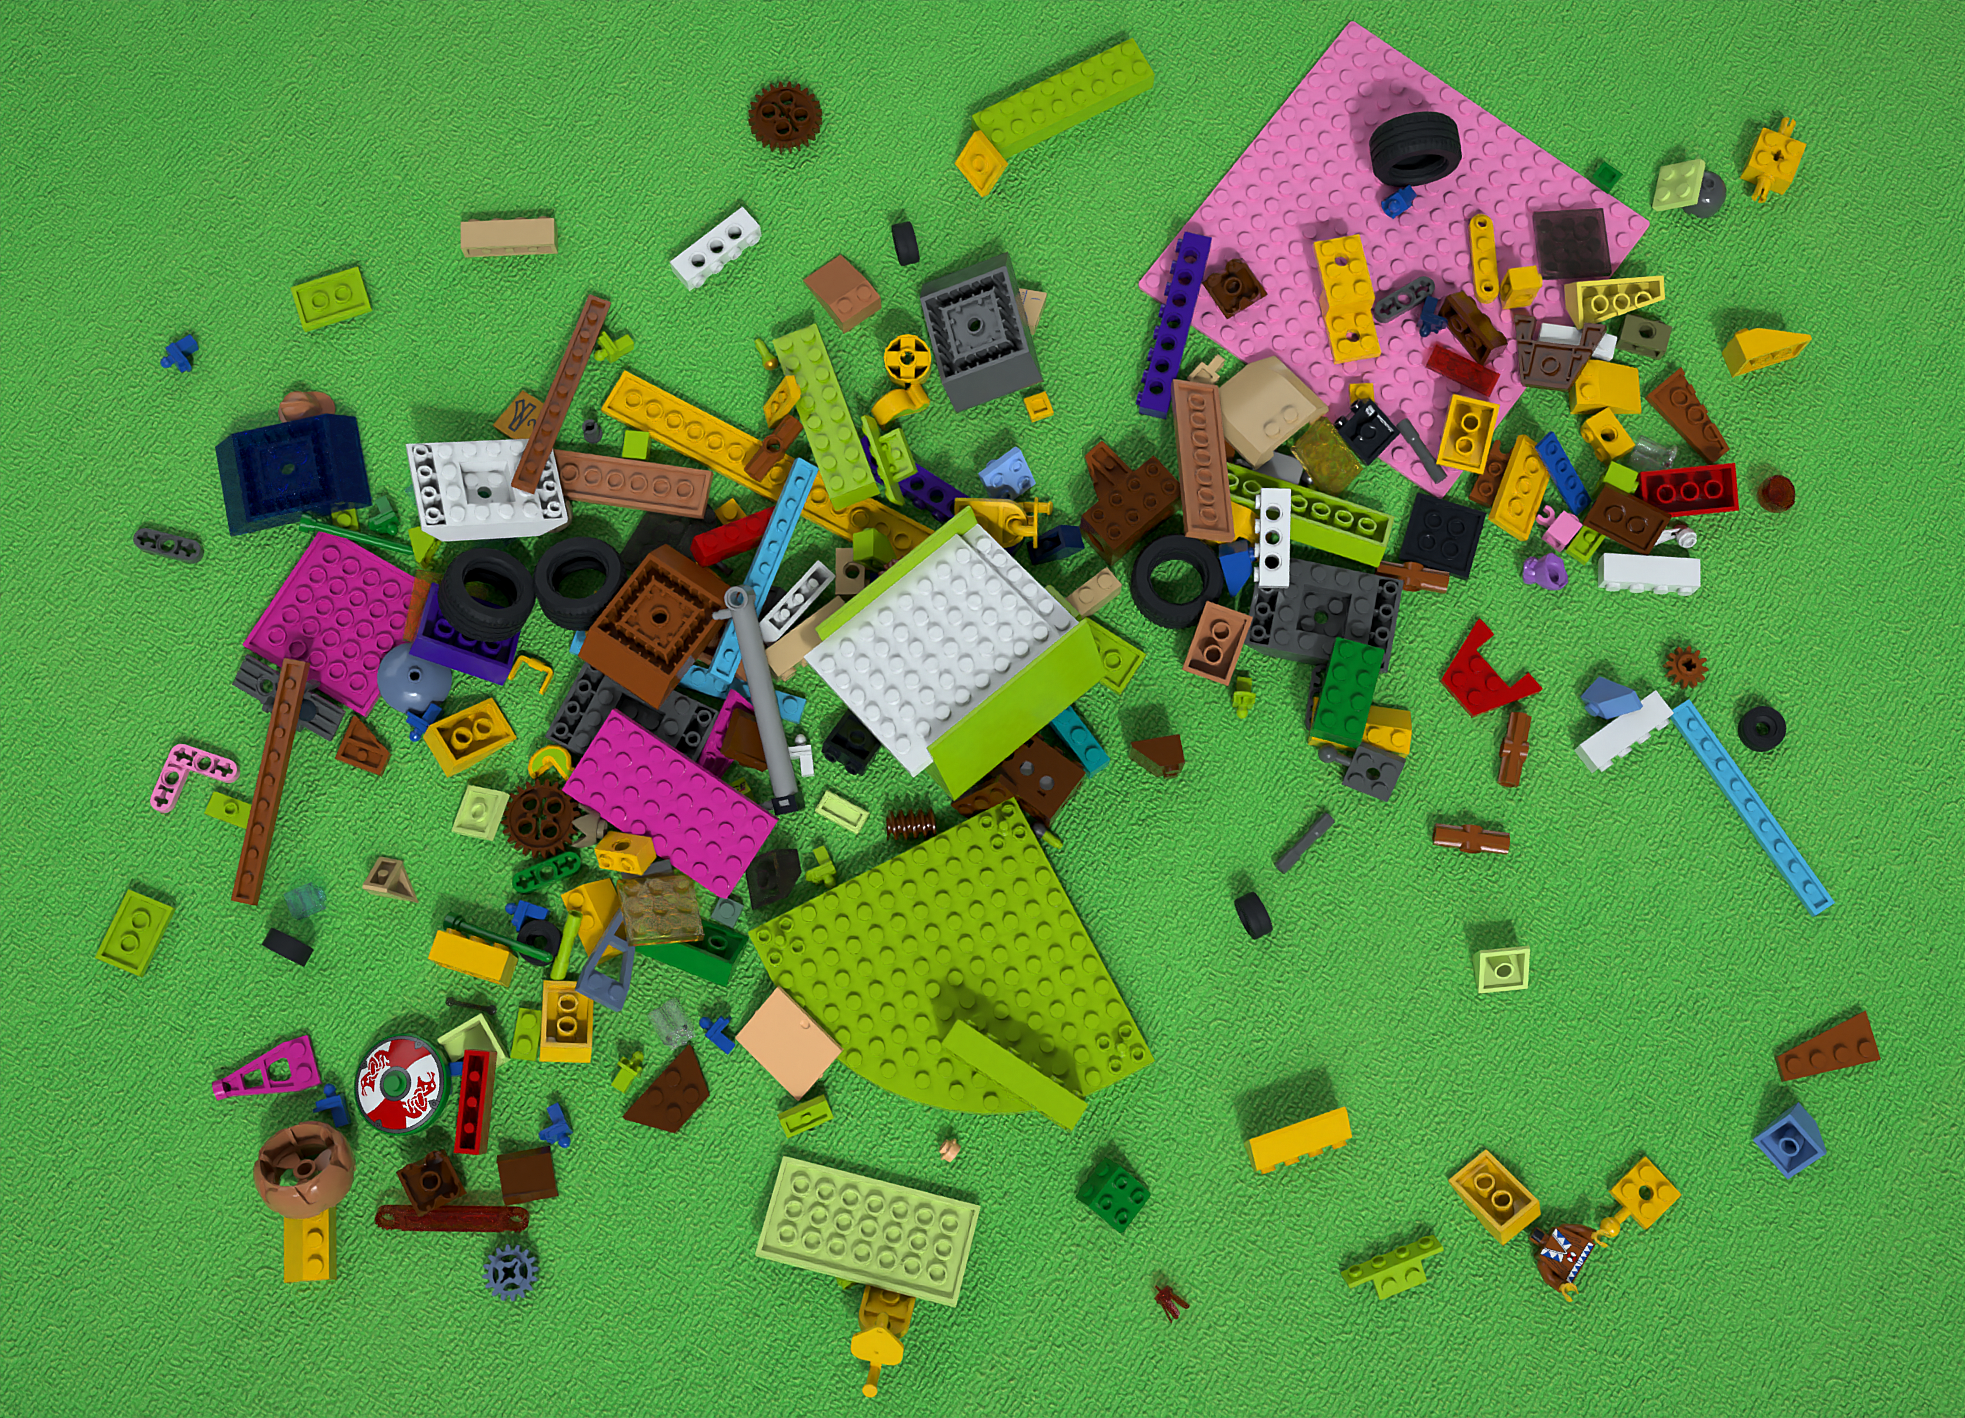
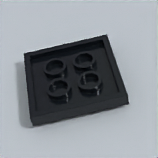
[1397,492,1487,581]

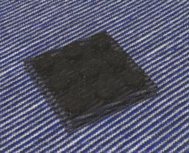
[1532,208,1612,280]

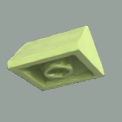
[1472,946,1530,993]

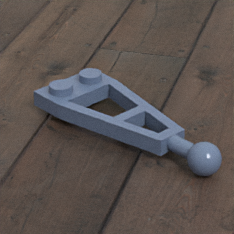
[575,880,647,1012]

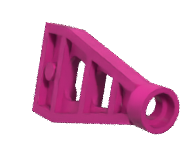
[212,1035,322,1101]

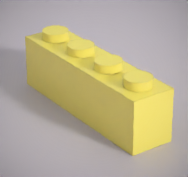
[1564,275,1665,330]

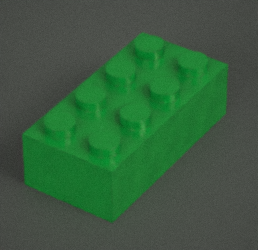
[1309,637,1385,749]

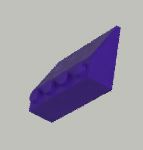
[409,582,521,686]

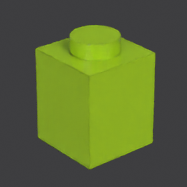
[622,430,652,462]

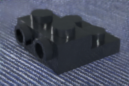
[1331,398,1401,466]
[821,708,883,776]

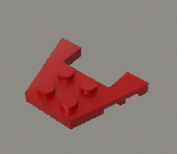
[1440,619,1543,718]

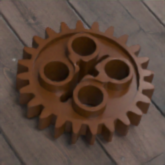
[748,81,823,154]
[500,779,582,859]

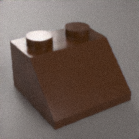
[1128,734,1185,779]

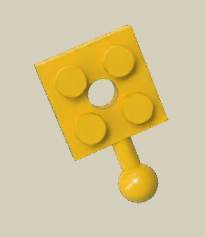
[1599,1156,1682,1238]

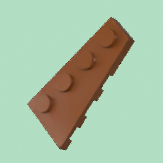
[1645,367,1730,465]
[1775,1011,1881,1082]

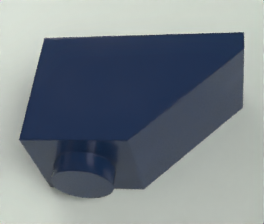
[1026,525,1085,565]

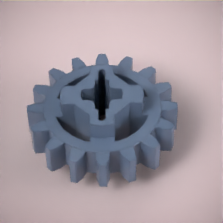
[482,1244,540,1301]

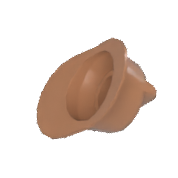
[278,391,336,428]

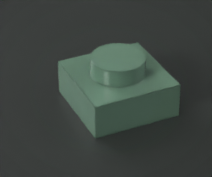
[711,897,744,929]

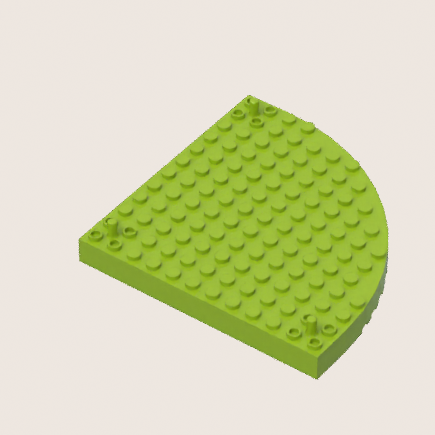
[748,797,1155,1116]

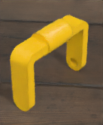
[508,655,554,695]

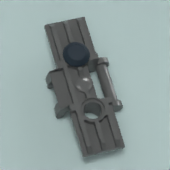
[232,655,346,742]

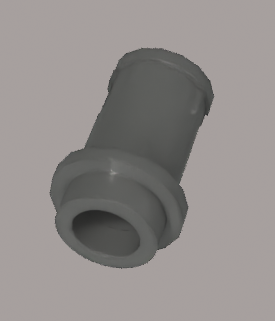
[582,419,603,444]

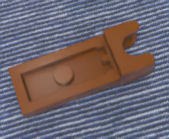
[1468,440,1514,509]

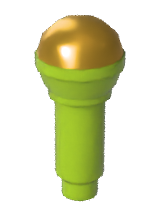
[754,338,778,371]

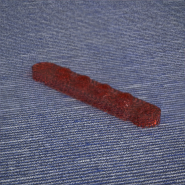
[374,1205,530,1233]

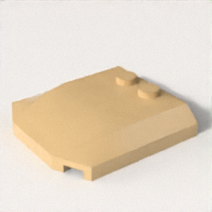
[1218,356,1329,470]

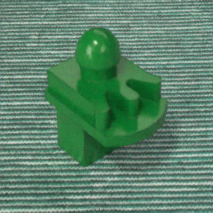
[367,495,401,536]

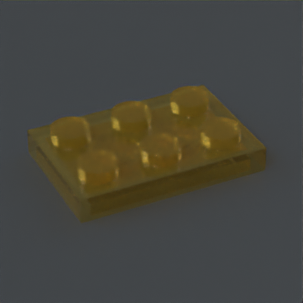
[1290,416,1363,497]

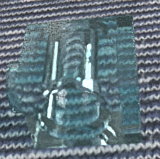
[283,882,327,920]

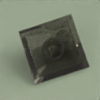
[745,849,802,910]

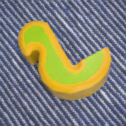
[871,384,931,430]
[528,745,578,782]

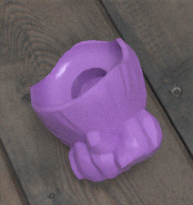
[1522,552,1568,590]

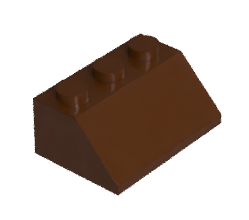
[1438,291,1508,368]

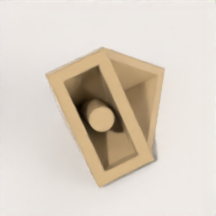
[363,856,419,903]

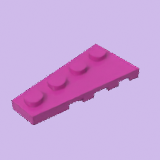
[697,689,755,779]

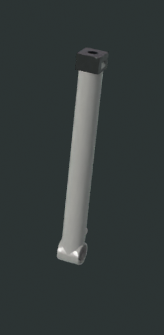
[712,585,806,816]

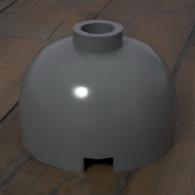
[1681,170,1727,219]

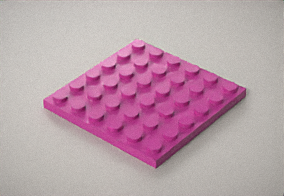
[242,532,430,718]

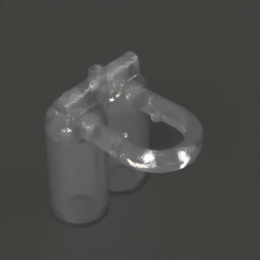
[1627,435,1678,472]
[647,997,696,1051]

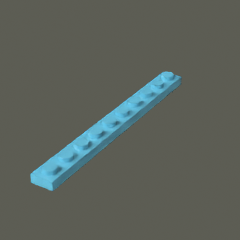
[706,457,819,685]
[569,631,807,724]
[1669,699,1835,917]

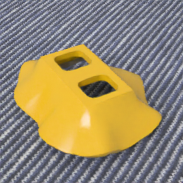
[1200,501,1272,563]

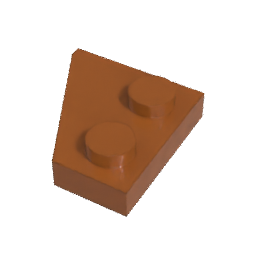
[1084,441,1133,501]
[335,716,392,777]

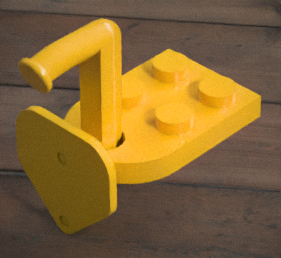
[955,497,1053,548]
[851,1285,916,1398]

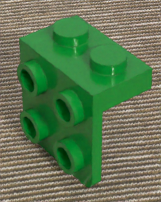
[1075,1157,1151,1233]

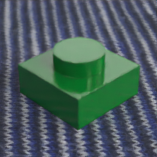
[1589,161,1623,194]

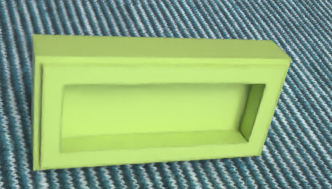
[815,790,870,835]

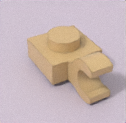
[1186,354,1225,385]

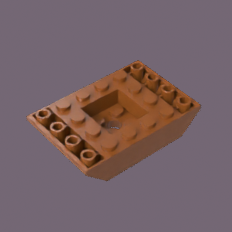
[578,544,740,710]

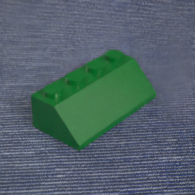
[635,901,749,987]

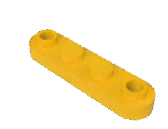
[1468,214,1499,304]

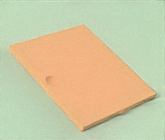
[735,986,844,1101]

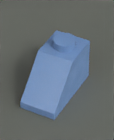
[1580,676,1643,719]

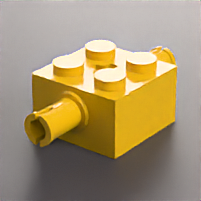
[1740,117,1807,203]

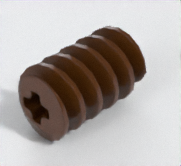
[886,807,936,841]

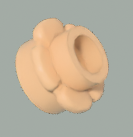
[938,1138,961,1163]

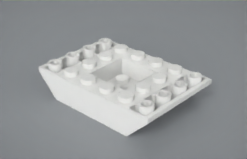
[406,439,568,541]

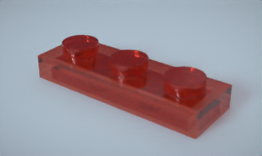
[1425,344,1501,397]

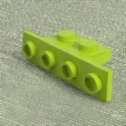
[861,415,918,506]
[1341,1235,1444,1300]

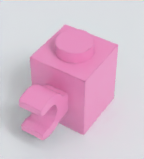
[1535,505,1583,553]

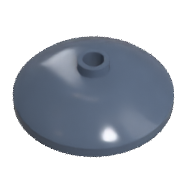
[377,642,452,715]

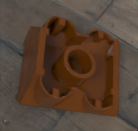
[1202,258,1268,319]
[720,708,768,772]
[496,1146,559,1206]
[396,1148,467,1217]

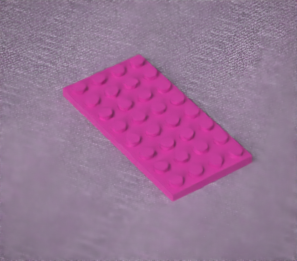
[562,708,779,899]

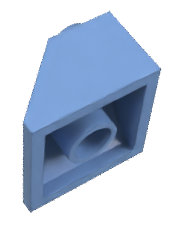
[1753,1102,1827,1179]

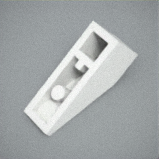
[1537,323,1617,362]

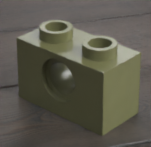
[1615,314,1672,360]

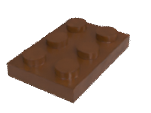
[1582,482,1672,556]

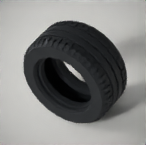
[1369,111,1462,187]
[1130,533,1224,630]
[533,537,628,631]
[437,548,537,642]

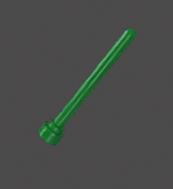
[299,512,414,555]
[443,911,553,962]

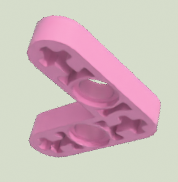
[150,744,240,813]

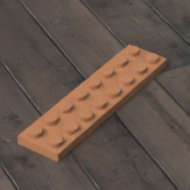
[1171,379,1235,543]
[553,449,714,519]

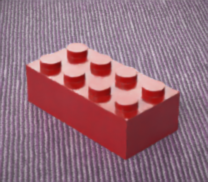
[1634,463,1739,518]

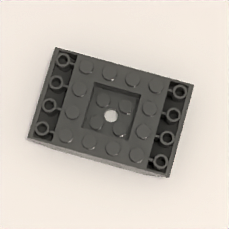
[920,252,1044,413]
[1244,557,1404,674]
[545,662,720,762]

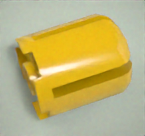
[884,334,932,389]

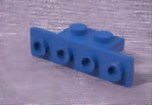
[1535,431,1592,516]

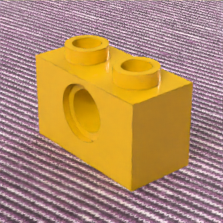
[1499,265,1543,309]
[1580,407,1635,467]
[594,831,657,875]

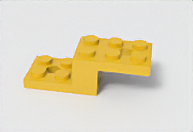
[1312,234,1381,364]

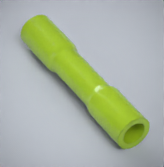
[550,910,583,981]

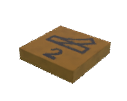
[492,390,544,439]

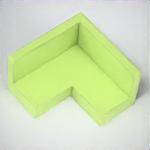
[437,1013,511,1068]

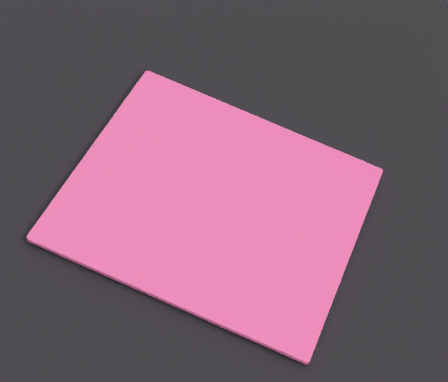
[1138,21,1650,499]

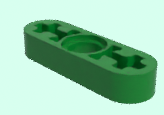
[512,852,582,895]

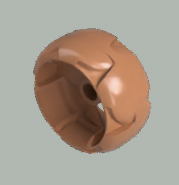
[253,1121,356,1219]

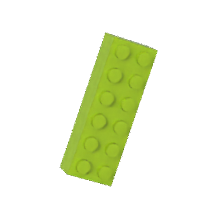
[941,1018,1089,1133]

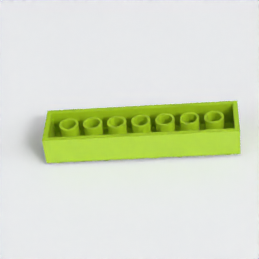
[971,38,1155,159]
[772,323,880,511]
[1227,462,1395,568]

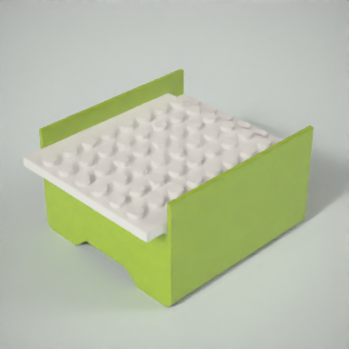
[804,505,1106,801]

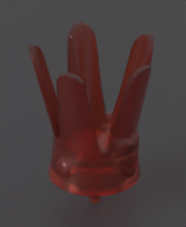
[1154,1285,1190,1324]

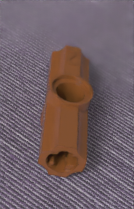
[744,414,804,483]
[1374,561,1450,594]
[1496,712,1532,788]
[1432,823,1510,855]

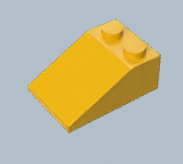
[1722,328,1812,378]
[1569,360,1641,414]
[1436,394,1500,475]
[423,697,517,778]
[539,980,594,1063]
[1448,1149,1541,1246]

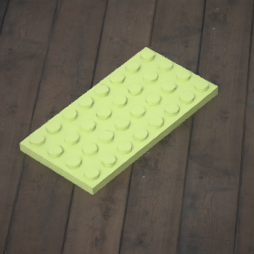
[755,1156,981,1308]

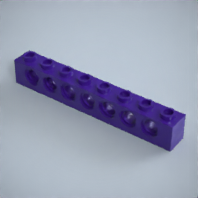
[1136,232,1212,420]
[861,436,1025,557]

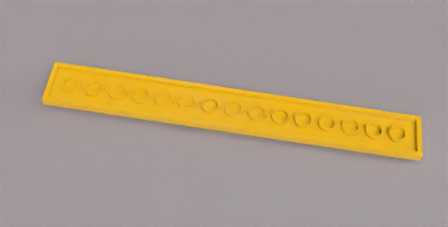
[601,370,935,559]

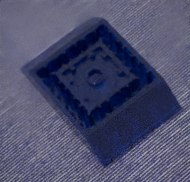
[215,413,373,537]

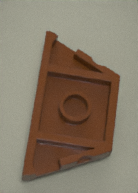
[622,1044,710,1134]

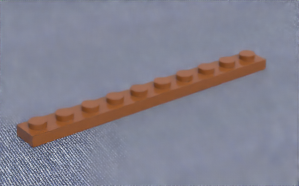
[511,294,611,494]
[231,658,310,906]

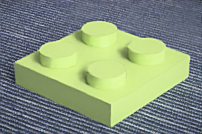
[1652,158,1706,212]
[451,785,510,841]

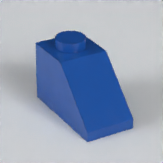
[1219,539,1257,597]

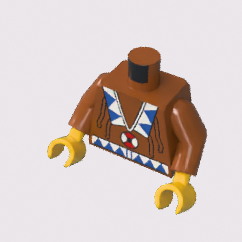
[1528,1223,1612,1302]

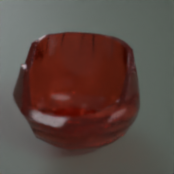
[1756,475,1796,513]

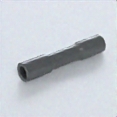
[1396,418,1447,484]
[1274,812,1335,874]

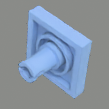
[978,446,1036,501]

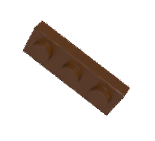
[950,774,1018,819]

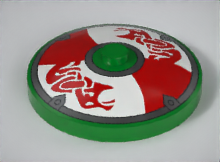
[354,1033,451,1136]

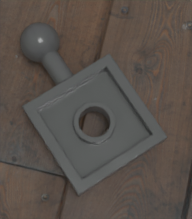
[1318,742,1406,802]

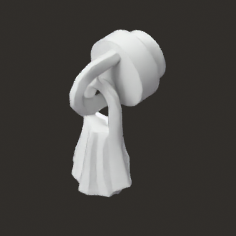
[1654,525,1697,548]

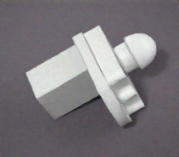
[788,734,814,777]

